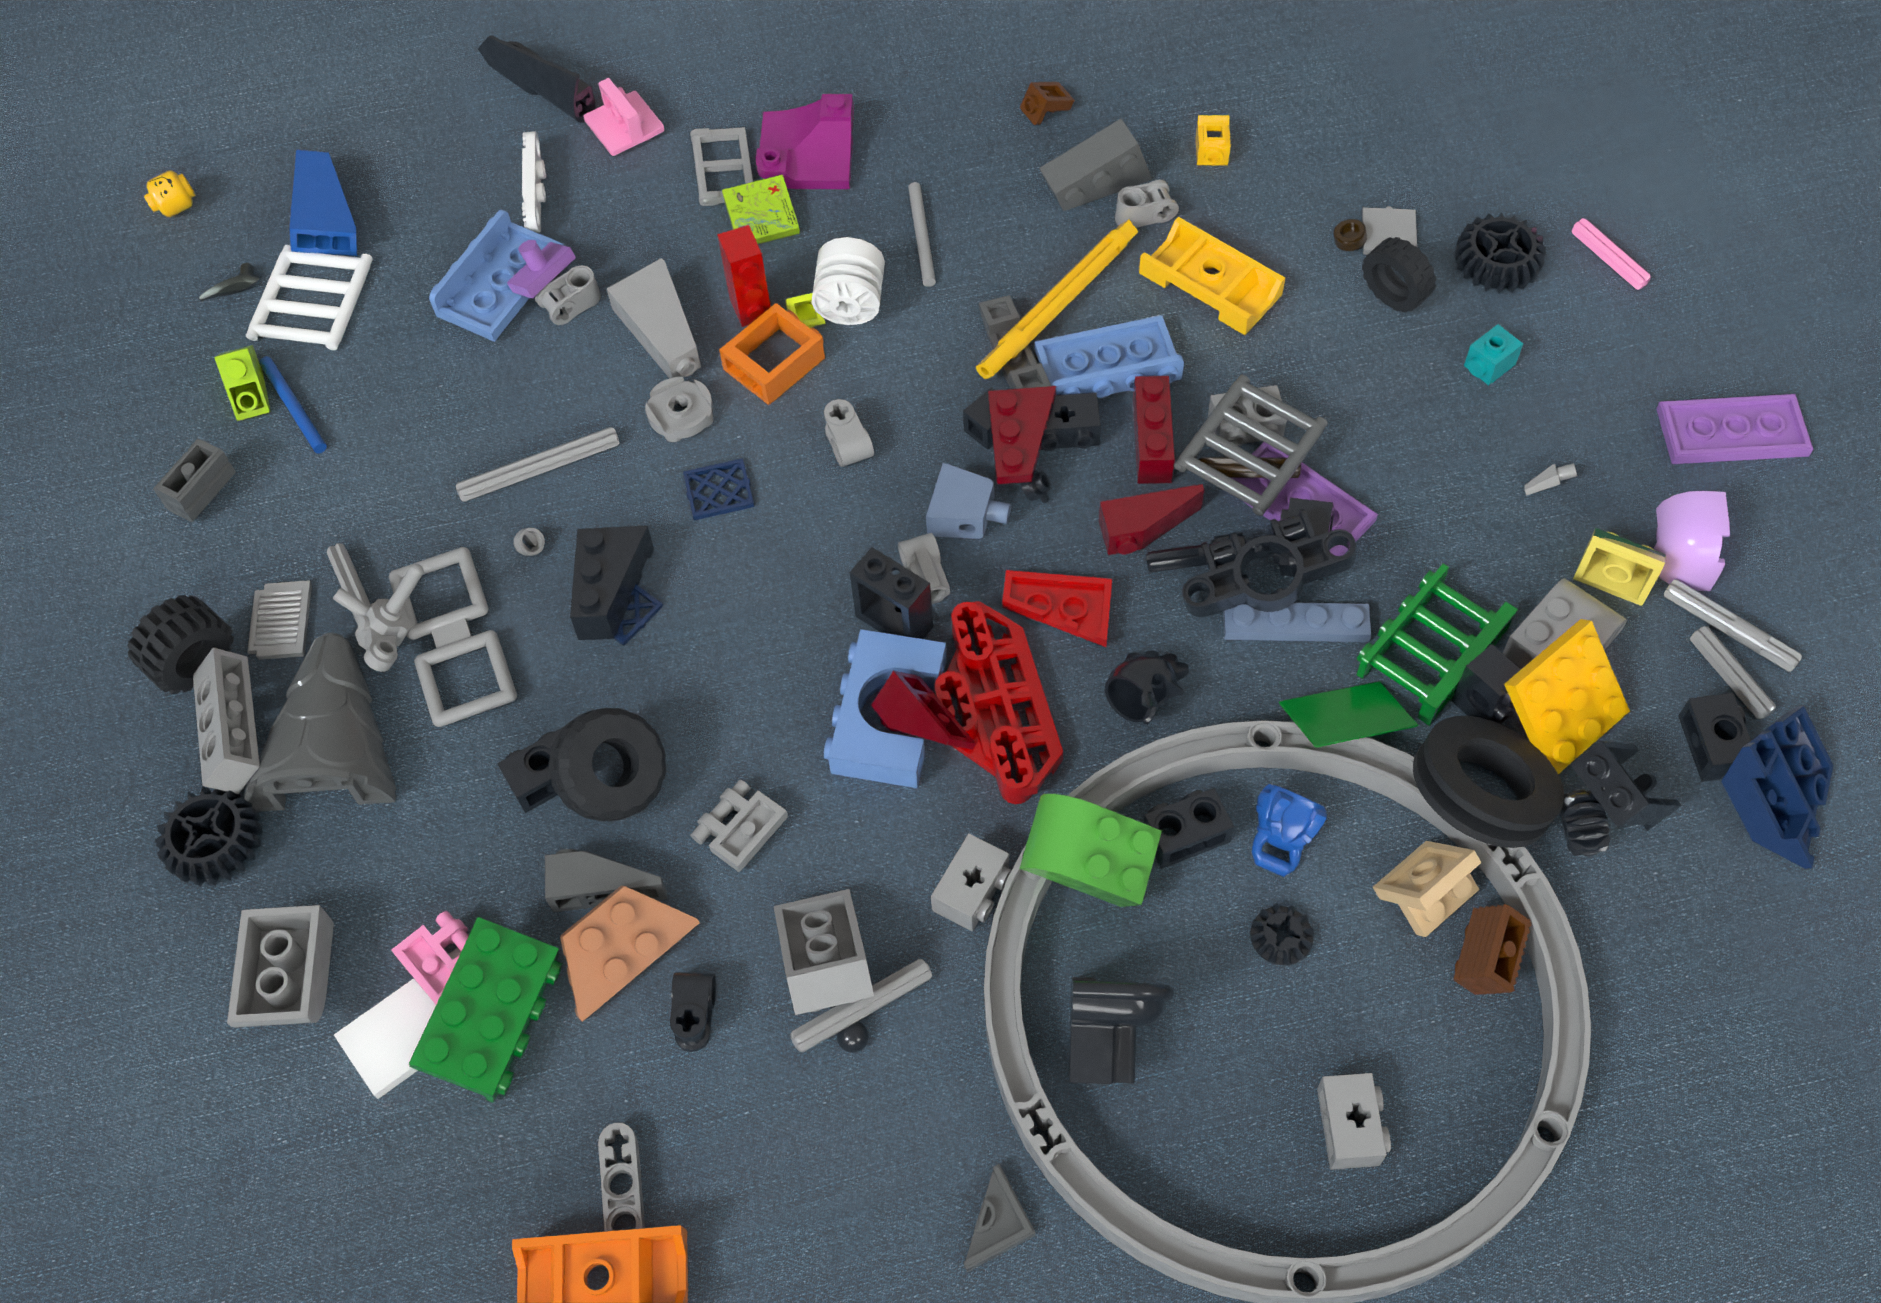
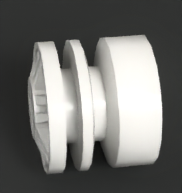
[811,237,885,325]

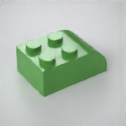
[1020,794,1162,907]

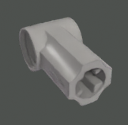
[898,533,950,604]

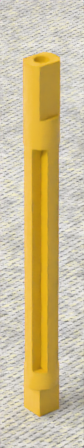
[976,219,1139,379]

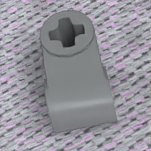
[1115,180,1179,228]
[535,265,601,325]
[824,399,874,467]

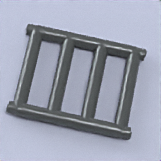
[1174,374,1328,516]

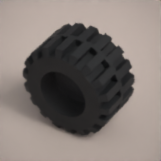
[128,595,234,694]

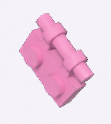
[391,911,469,1005]

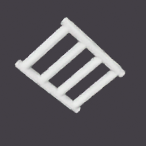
[246,245,373,350]

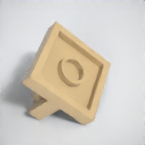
[1373,841,1481,937]

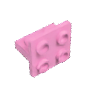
[584,78,665,156]

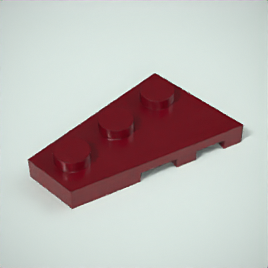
[988,386,1056,484]

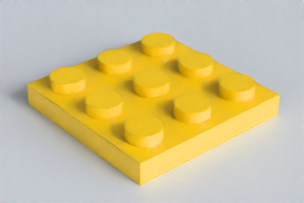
[1504,619,1630,774]

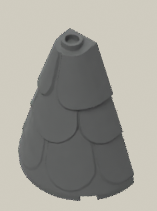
[244,633,396,812]

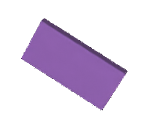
[1656,394,1814,464]
[1232,442,1378,556]

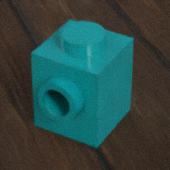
[1464,324,1523,386]

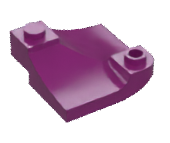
[756,94,854,189]

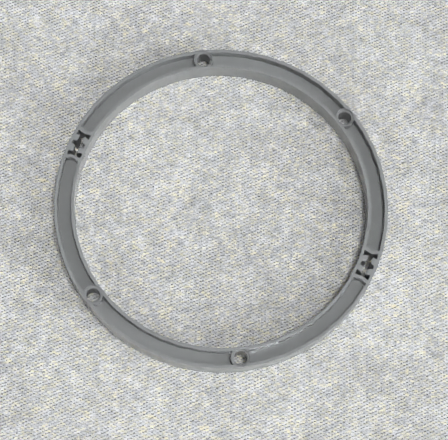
[984,721,1591,1303]

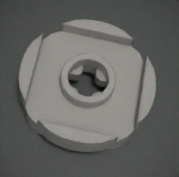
[645,377,713,442]

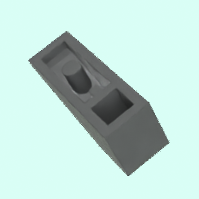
[545,849,667,912]

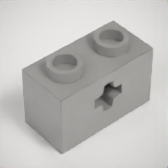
[931,833,1012,932]
[1317,1073,1391,1170]

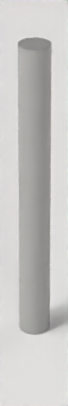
[908,182,936,287]

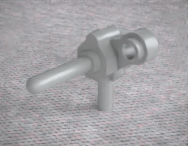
[333,564,424,672]

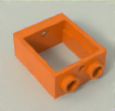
[719,303,825,405]

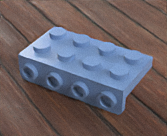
[429,210,564,342]
[1034,315,1184,398]

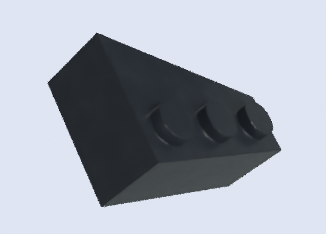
[570,526,654,640]

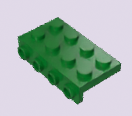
[409,917,563,1103]

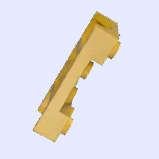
[1139,217,1285,335]

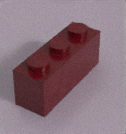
[1133,376,1175,484]

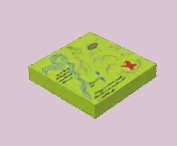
[722,175,800,244]

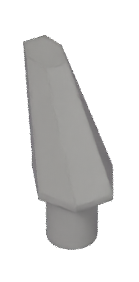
[1524,463,1577,496]

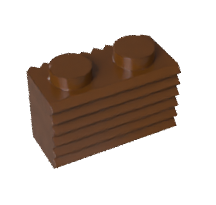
[1453,904,1532,995]

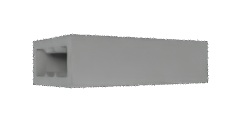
[607,258,701,378]

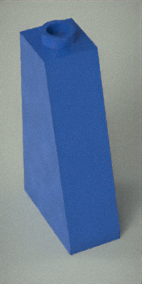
[289,150,357,256]

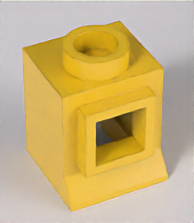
[1195,115,1231,166]

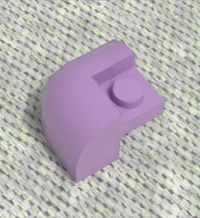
[1654,491,1730,591]

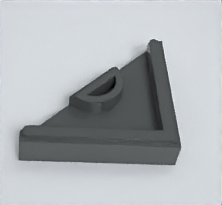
[964,1164,1036,1272]

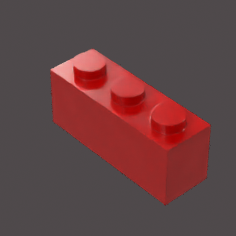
[717,225,771,327]

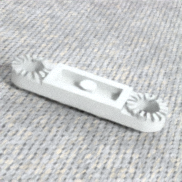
[522,131,546,233]

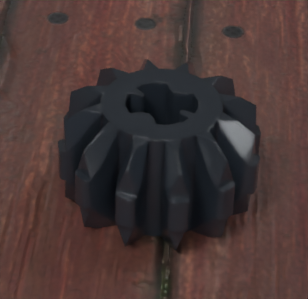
[1560,789,1610,856]

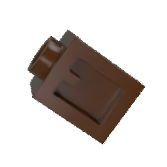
[1020,82,1075,125]

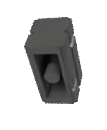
[153,439,236,522]

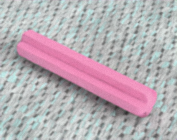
[1572,218,1651,290]

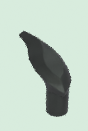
[199,263,260,301]

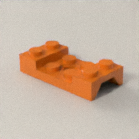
[512,1225,688,1303]

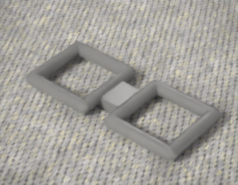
[389,547,517,727]

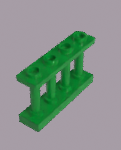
[1356,563,1518,726]

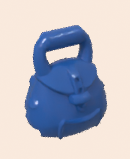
[1252,784,1327,877]

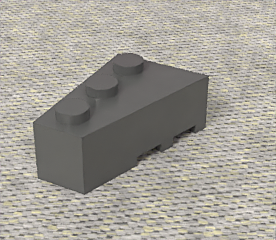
[1039,118,1152,211]

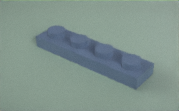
[1223,603,1371,642]

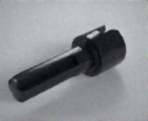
[1146,532,1247,572]

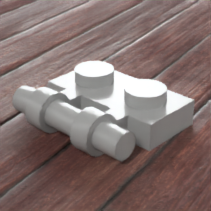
[690,780,788,873]

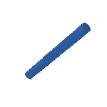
[259,356,327,453]

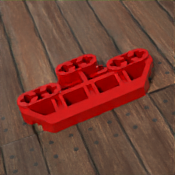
[935,601,1064,804]

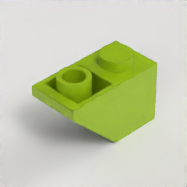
[214,345,271,421]

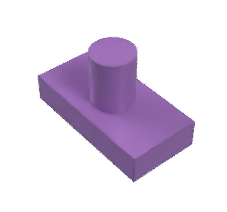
[507,240,576,299]

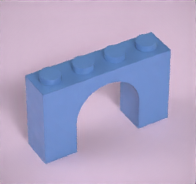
[824,629,947,788]

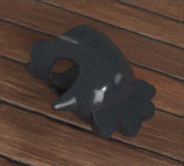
[1105,651,1189,725]

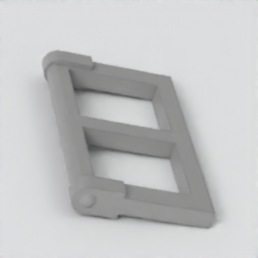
[690,127,753,206]

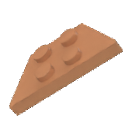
[560,885,700,1022]

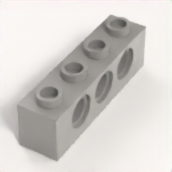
[193,648,260,794]

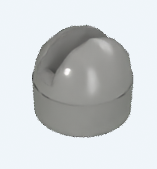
[514,528,545,556]

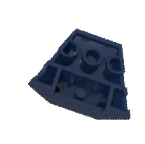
[1721,706,1833,869]

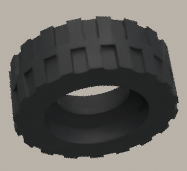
[1362,237,1437,313]

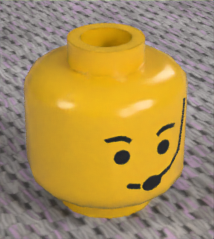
[144,170,196,217]

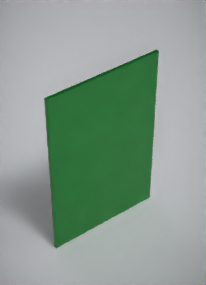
[1279,681,1418,748]

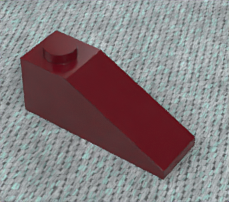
[1099,484,1204,555]
[871,670,976,749]

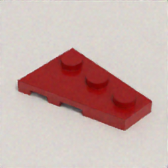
[1002,570,1112,647]

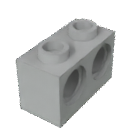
[1208,385,1287,446]

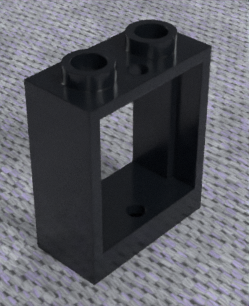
[849,547,933,639]

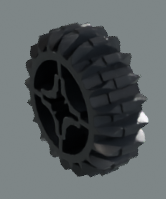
[1455,212,1546,294]
[155,787,263,887]

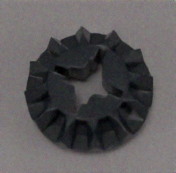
[1250,903,1314,965]

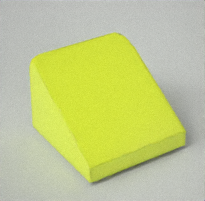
[785,293,825,328]

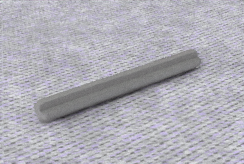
[456,427,619,502]

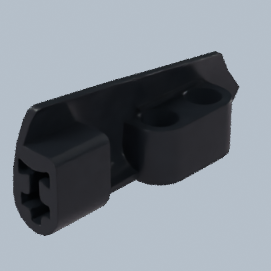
[478,35,596,123]

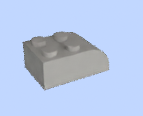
[1503,578,1627,669]
[774,889,874,1015]
[227,905,334,1028]

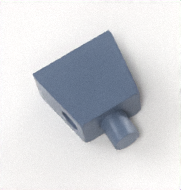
[926,463,1011,539]

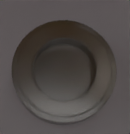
[1333,219,1367,251]

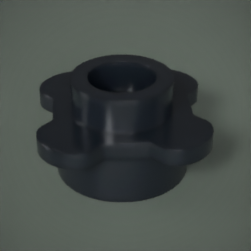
[1021,470,1051,503]

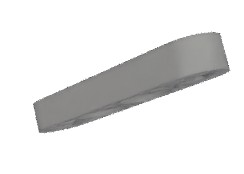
[598,1123,645,1273]

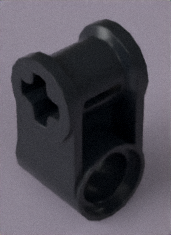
[670,972,716,1052]

